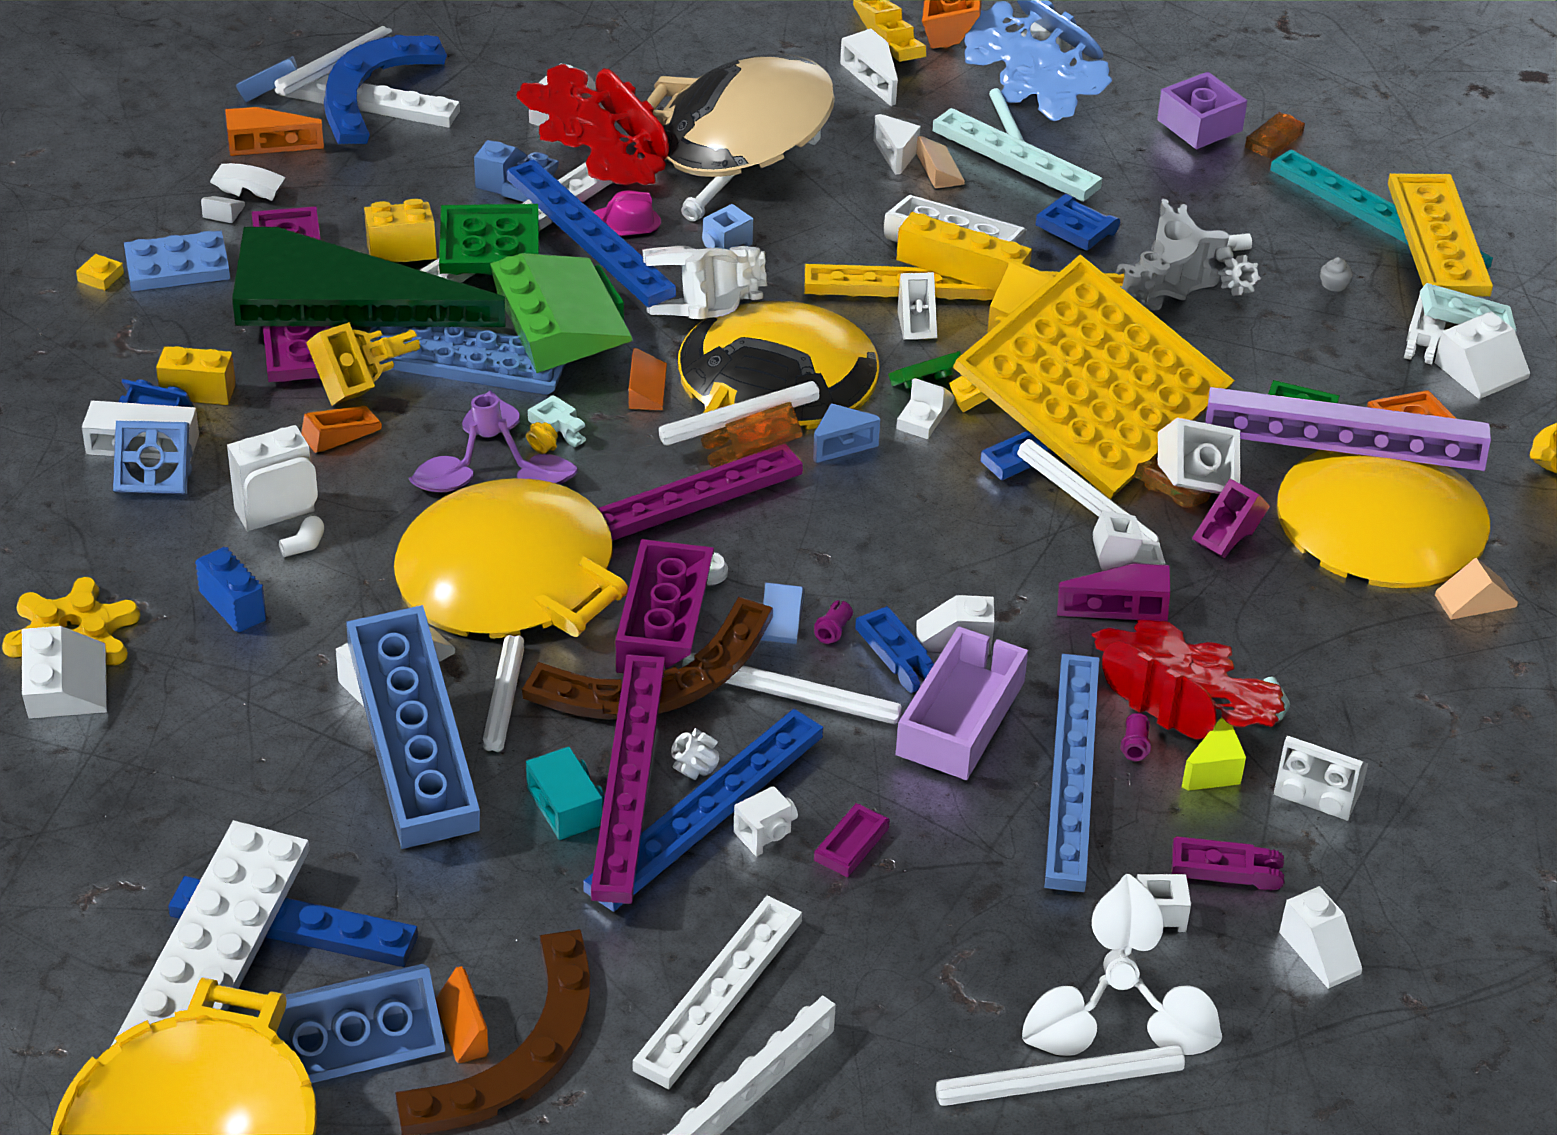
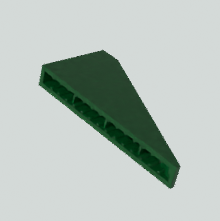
[232,227,506,327]

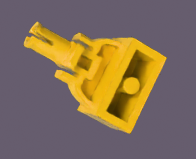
[306,322,420,406]

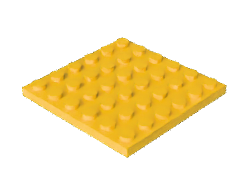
[953,254,1235,499]

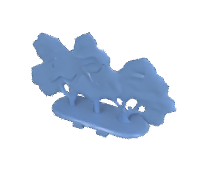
[964,0,1112,121]

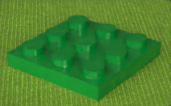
[439,204,539,275]

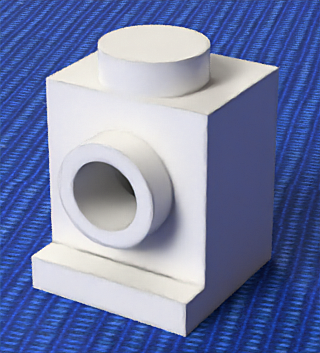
[733,786,798,857]
[1137,874,1191,932]

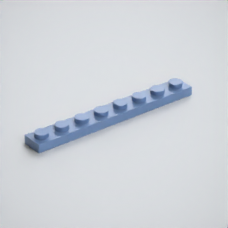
[1044,654,1099,892]

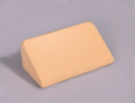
[916,136,965,189]

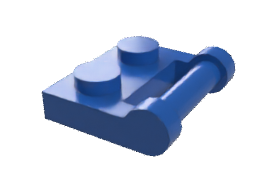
[1036,194,1120,251]

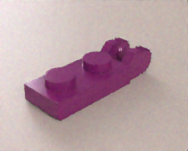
[1171,836,1285,890]

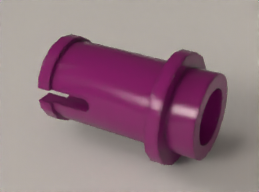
[814,600,853,644]
[1120,713,1151,761]

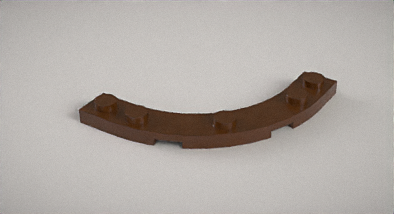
[522,596,773,719]
[395,929,590,1135]

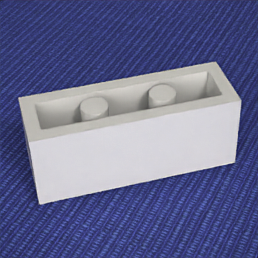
[82,401,199,461]

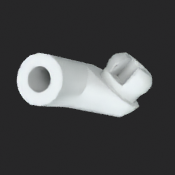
[1215,233,1252,262]
[279,516,324,557]

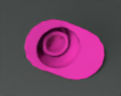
[594,190,661,237]

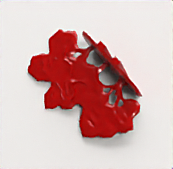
[516,64,669,186]
[1091,620,1285,739]

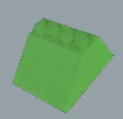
[490,253,633,373]

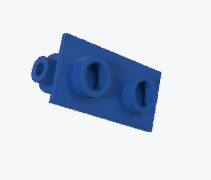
[119,379,194,407]

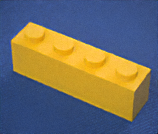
[896,212,1032,291]

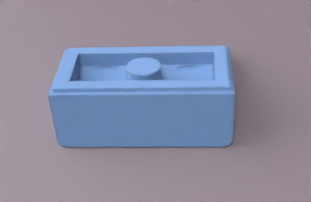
[236,56,298,102]

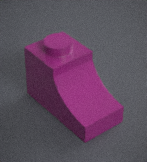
[1192,478,1270,559]

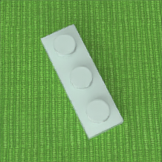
[1419,283,1516,331]

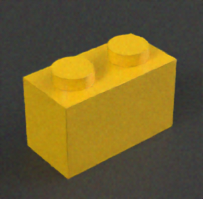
[156,346,236,405]

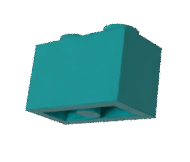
[526,746,605,840]

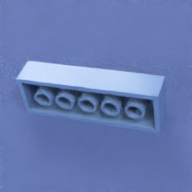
[346,605,480,849]

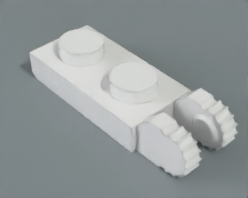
[1404,295,1447,365]

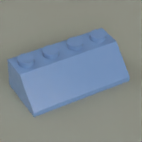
[257,964,446,1083]

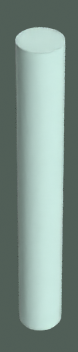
[989,88,1025,142]

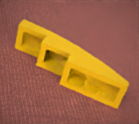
[853,0,926,62]

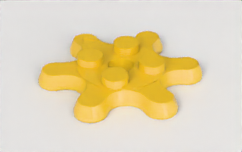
[2,577,141,666]

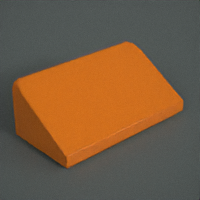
[629,348,667,410]
[436,966,489,1063]

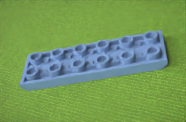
[369,327,566,395]

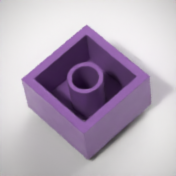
[1157,72,1248,149]

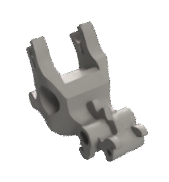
[1116,198,1229,310]

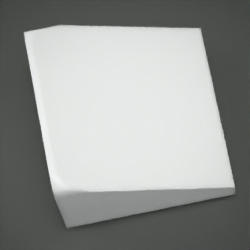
[201,196,245,223]

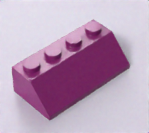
[615,539,714,673]

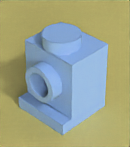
[702,204,753,250]

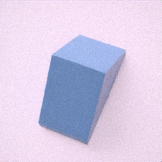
[813,403,880,463]
[761,583,805,644]

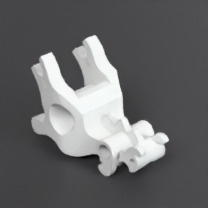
[642,246,767,319]

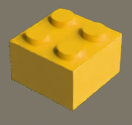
[364,199,437,263]

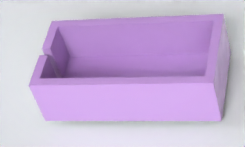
[895,626,1028,780]

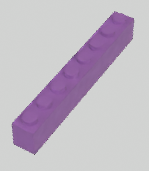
[1205,387,1491,471]

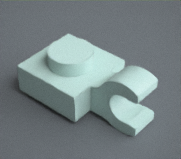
[527,395,586,447]

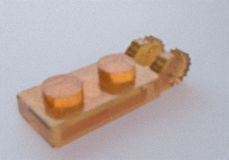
[701,402,803,467]

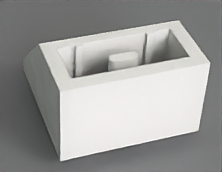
[1273,735,1368,821]

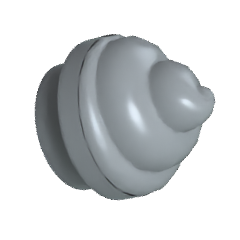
[1320,257,1353,291]

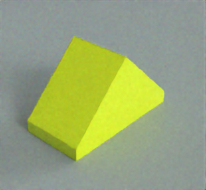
[1181,717,1246,791]

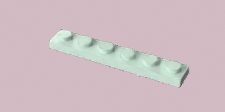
[932,108,1102,202]

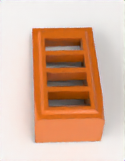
[301,406,382,453]

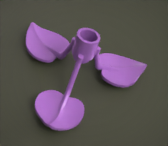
[409,390,578,492]

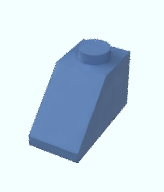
[474,140,528,194]

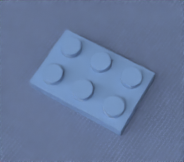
[123,231,230,292]

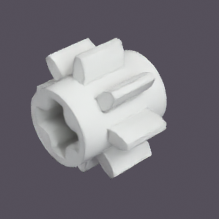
[1218,255,1261,296]
[671,728,719,780]

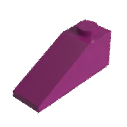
[1057,564,1170,621]

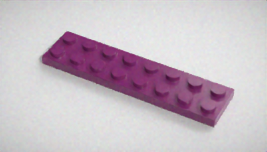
[252,206,332,383]

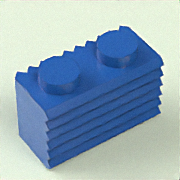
[195,547,267,633]

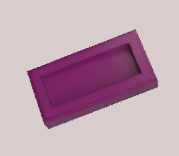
[814,803,890,878]

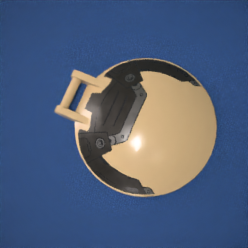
[647,54,835,177]

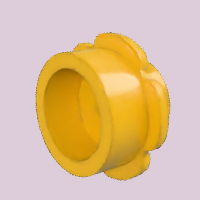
[526,422,558,454]

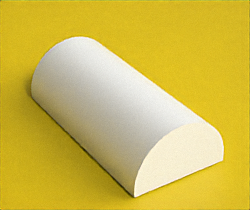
[884,195,1027,246]

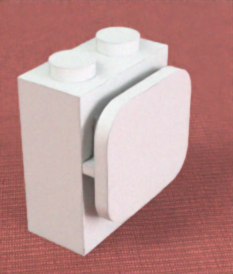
[227,425,318,532]

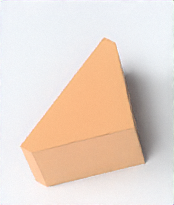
[1435,558,1518,620]

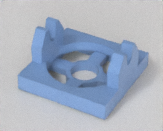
[113,421,193,494]

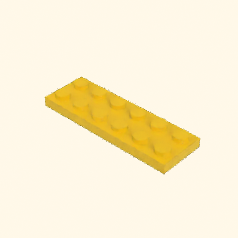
[1387,173,1493,297]

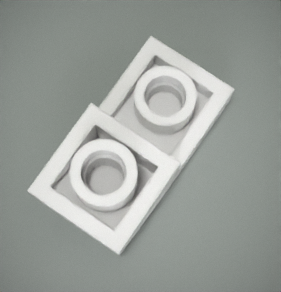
[210,163,286,201]

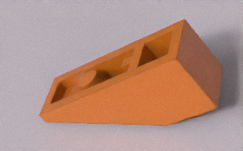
[225,107,324,156]

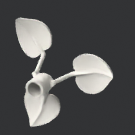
[1022,874,1223,1056]

